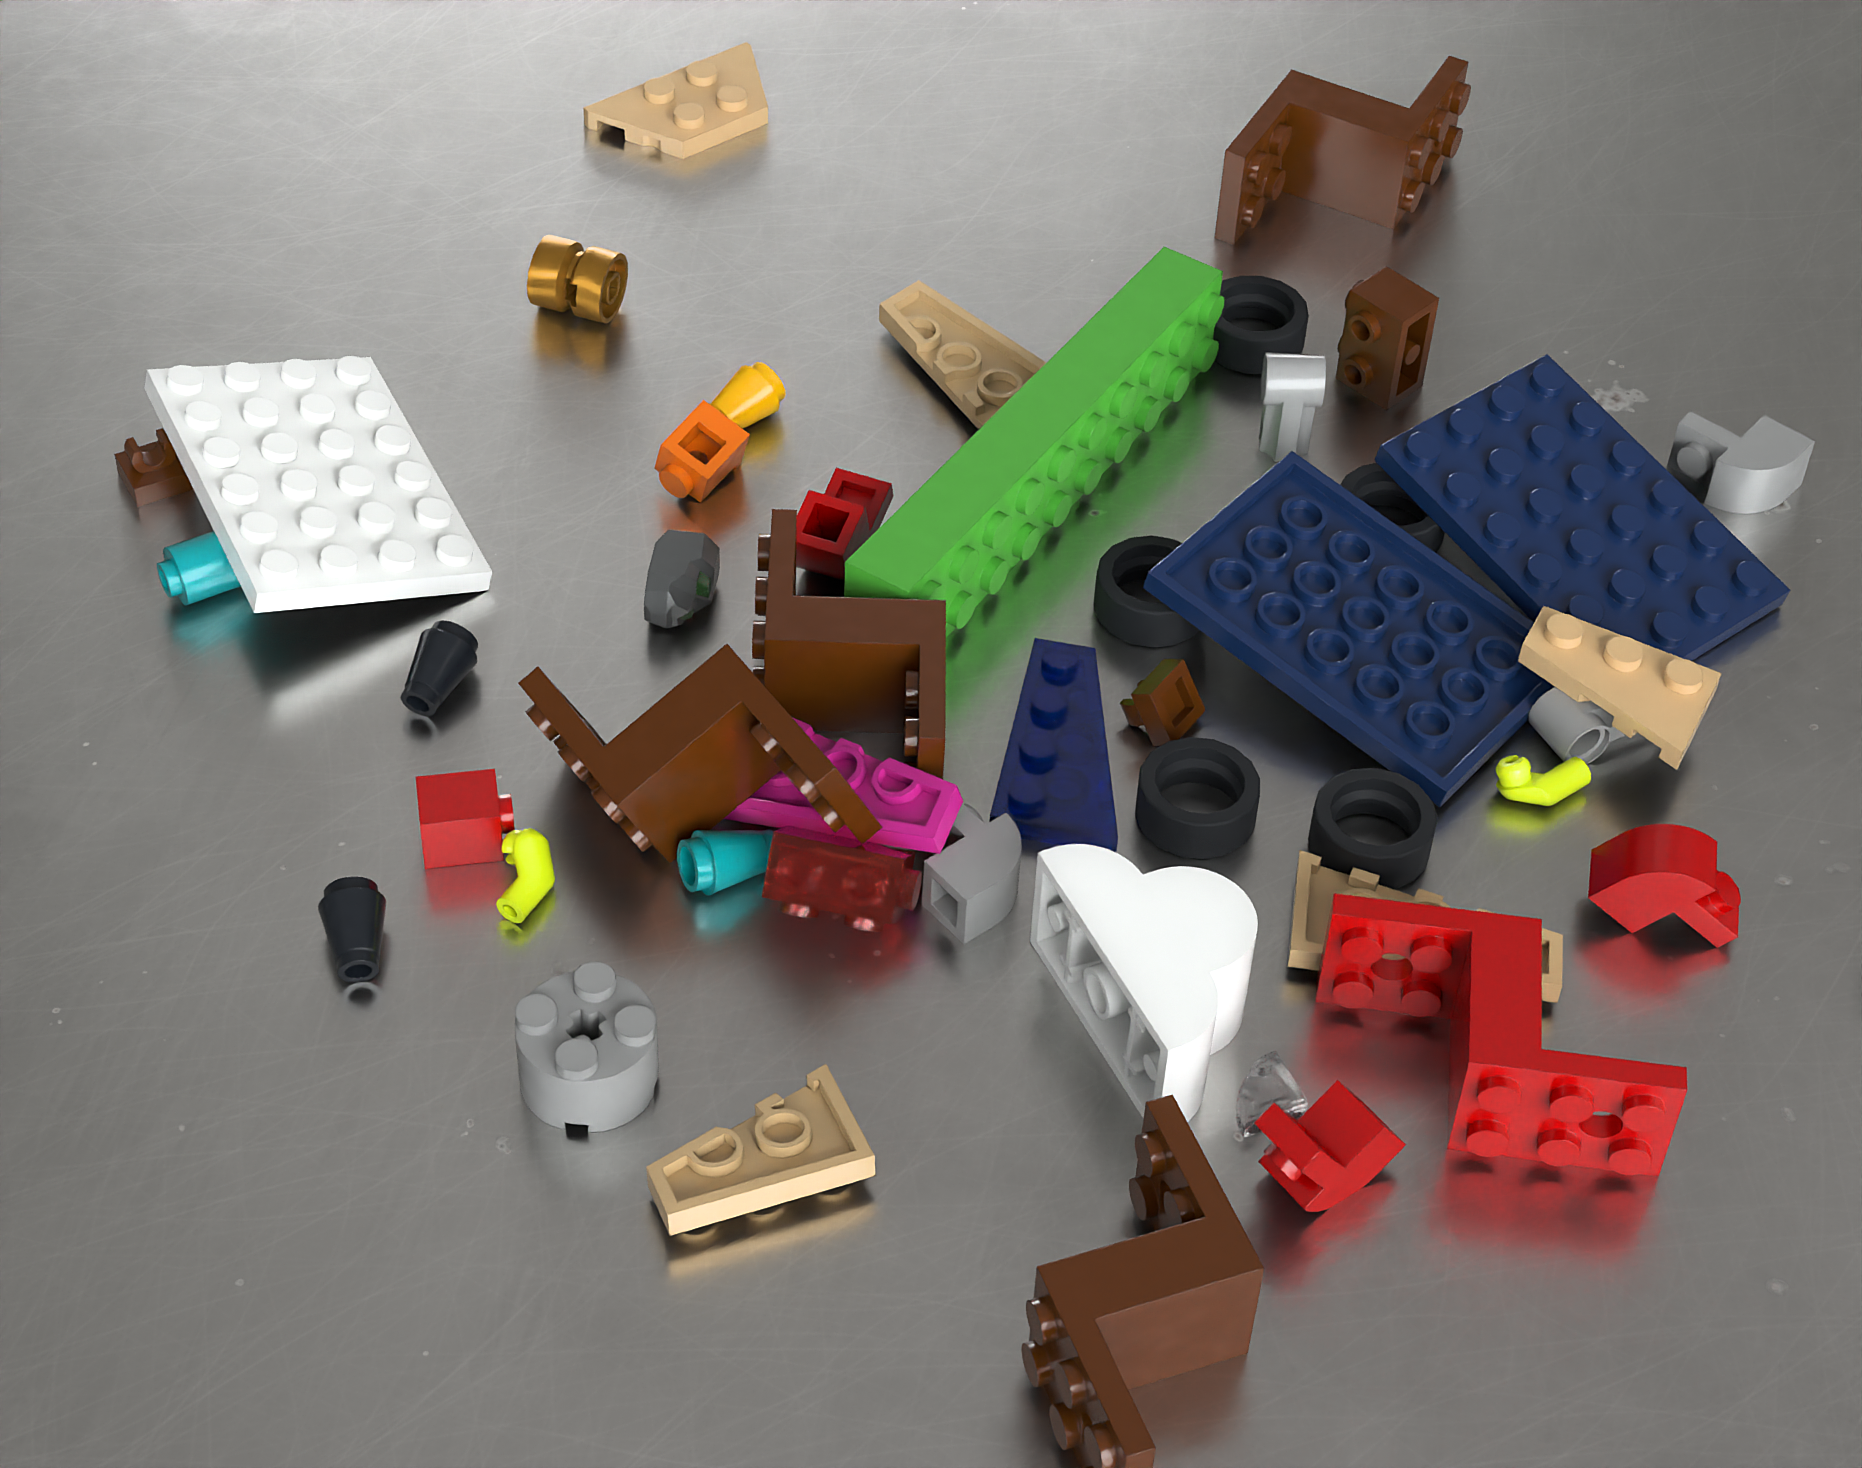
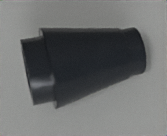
[400,620,478,716]
[318,876,386,982]

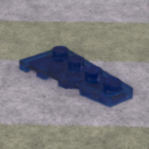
[989,638,1118,852]

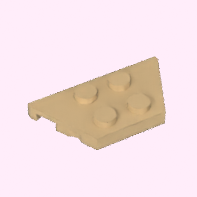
[583,42,768,159]

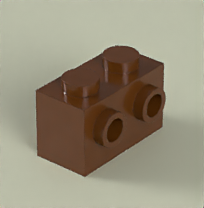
[1335,266,1439,411]

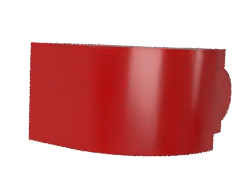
[796,467,894,582]
[1588,824,1741,948]
[1254,1080,1406,1212]

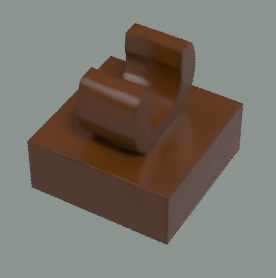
[114,428,194,507]
[1120,659,1206,746]

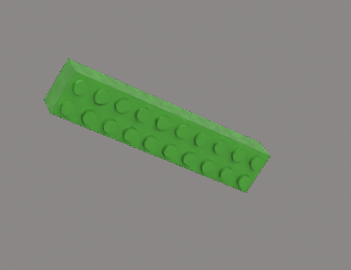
[844,247,1225,638]

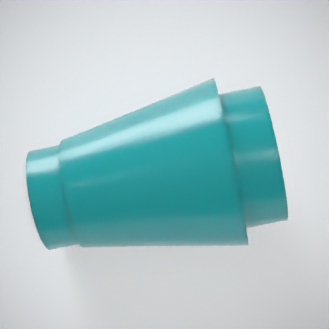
[677,829,780,896]

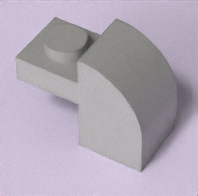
[1667,411,1815,514]
[922,803,1022,944]

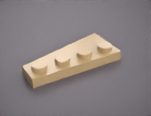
[879,280,1046,429]
[1288,850,1563,1003]

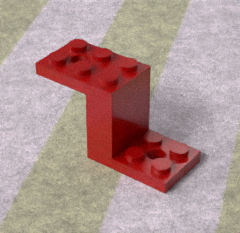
[1315,893,1688,1176]

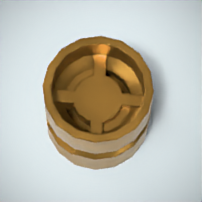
[527,235,628,324]

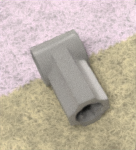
[1258,352,1326,462]
[1529,687,1626,765]

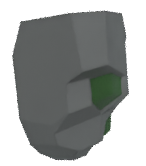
[644,530,720,628]

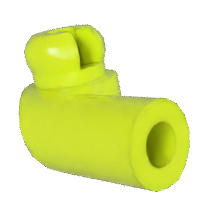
[1495,755,1591,806]
[496,828,555,923]

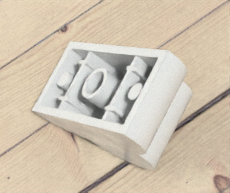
[1030,844,1258,1122]

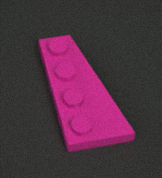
[724,718,963,854]

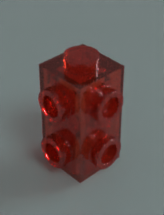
[762,825,922,932]

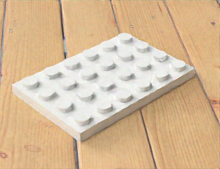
[144,356,492,613]

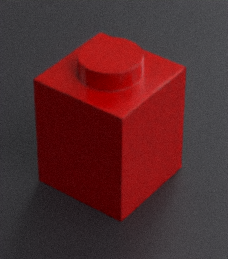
[415,768,515,869]

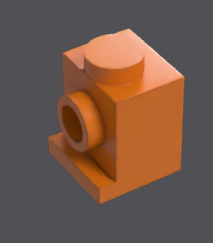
[654,400,750,503]

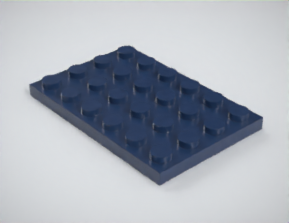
[1374,354,1791,661]
[1143,451,1555,807]

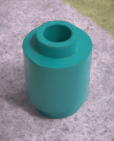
[156,531,241,605]

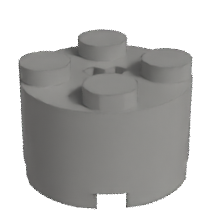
[515,962,659,1132]

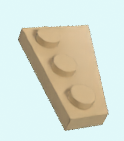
[1518,606,1722,770]
[646,1064,876,1236]

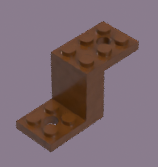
[1214,56,1471,245]
[752,509,946,779]
[518,644,883,863]
[1021,1094,1264,1468]

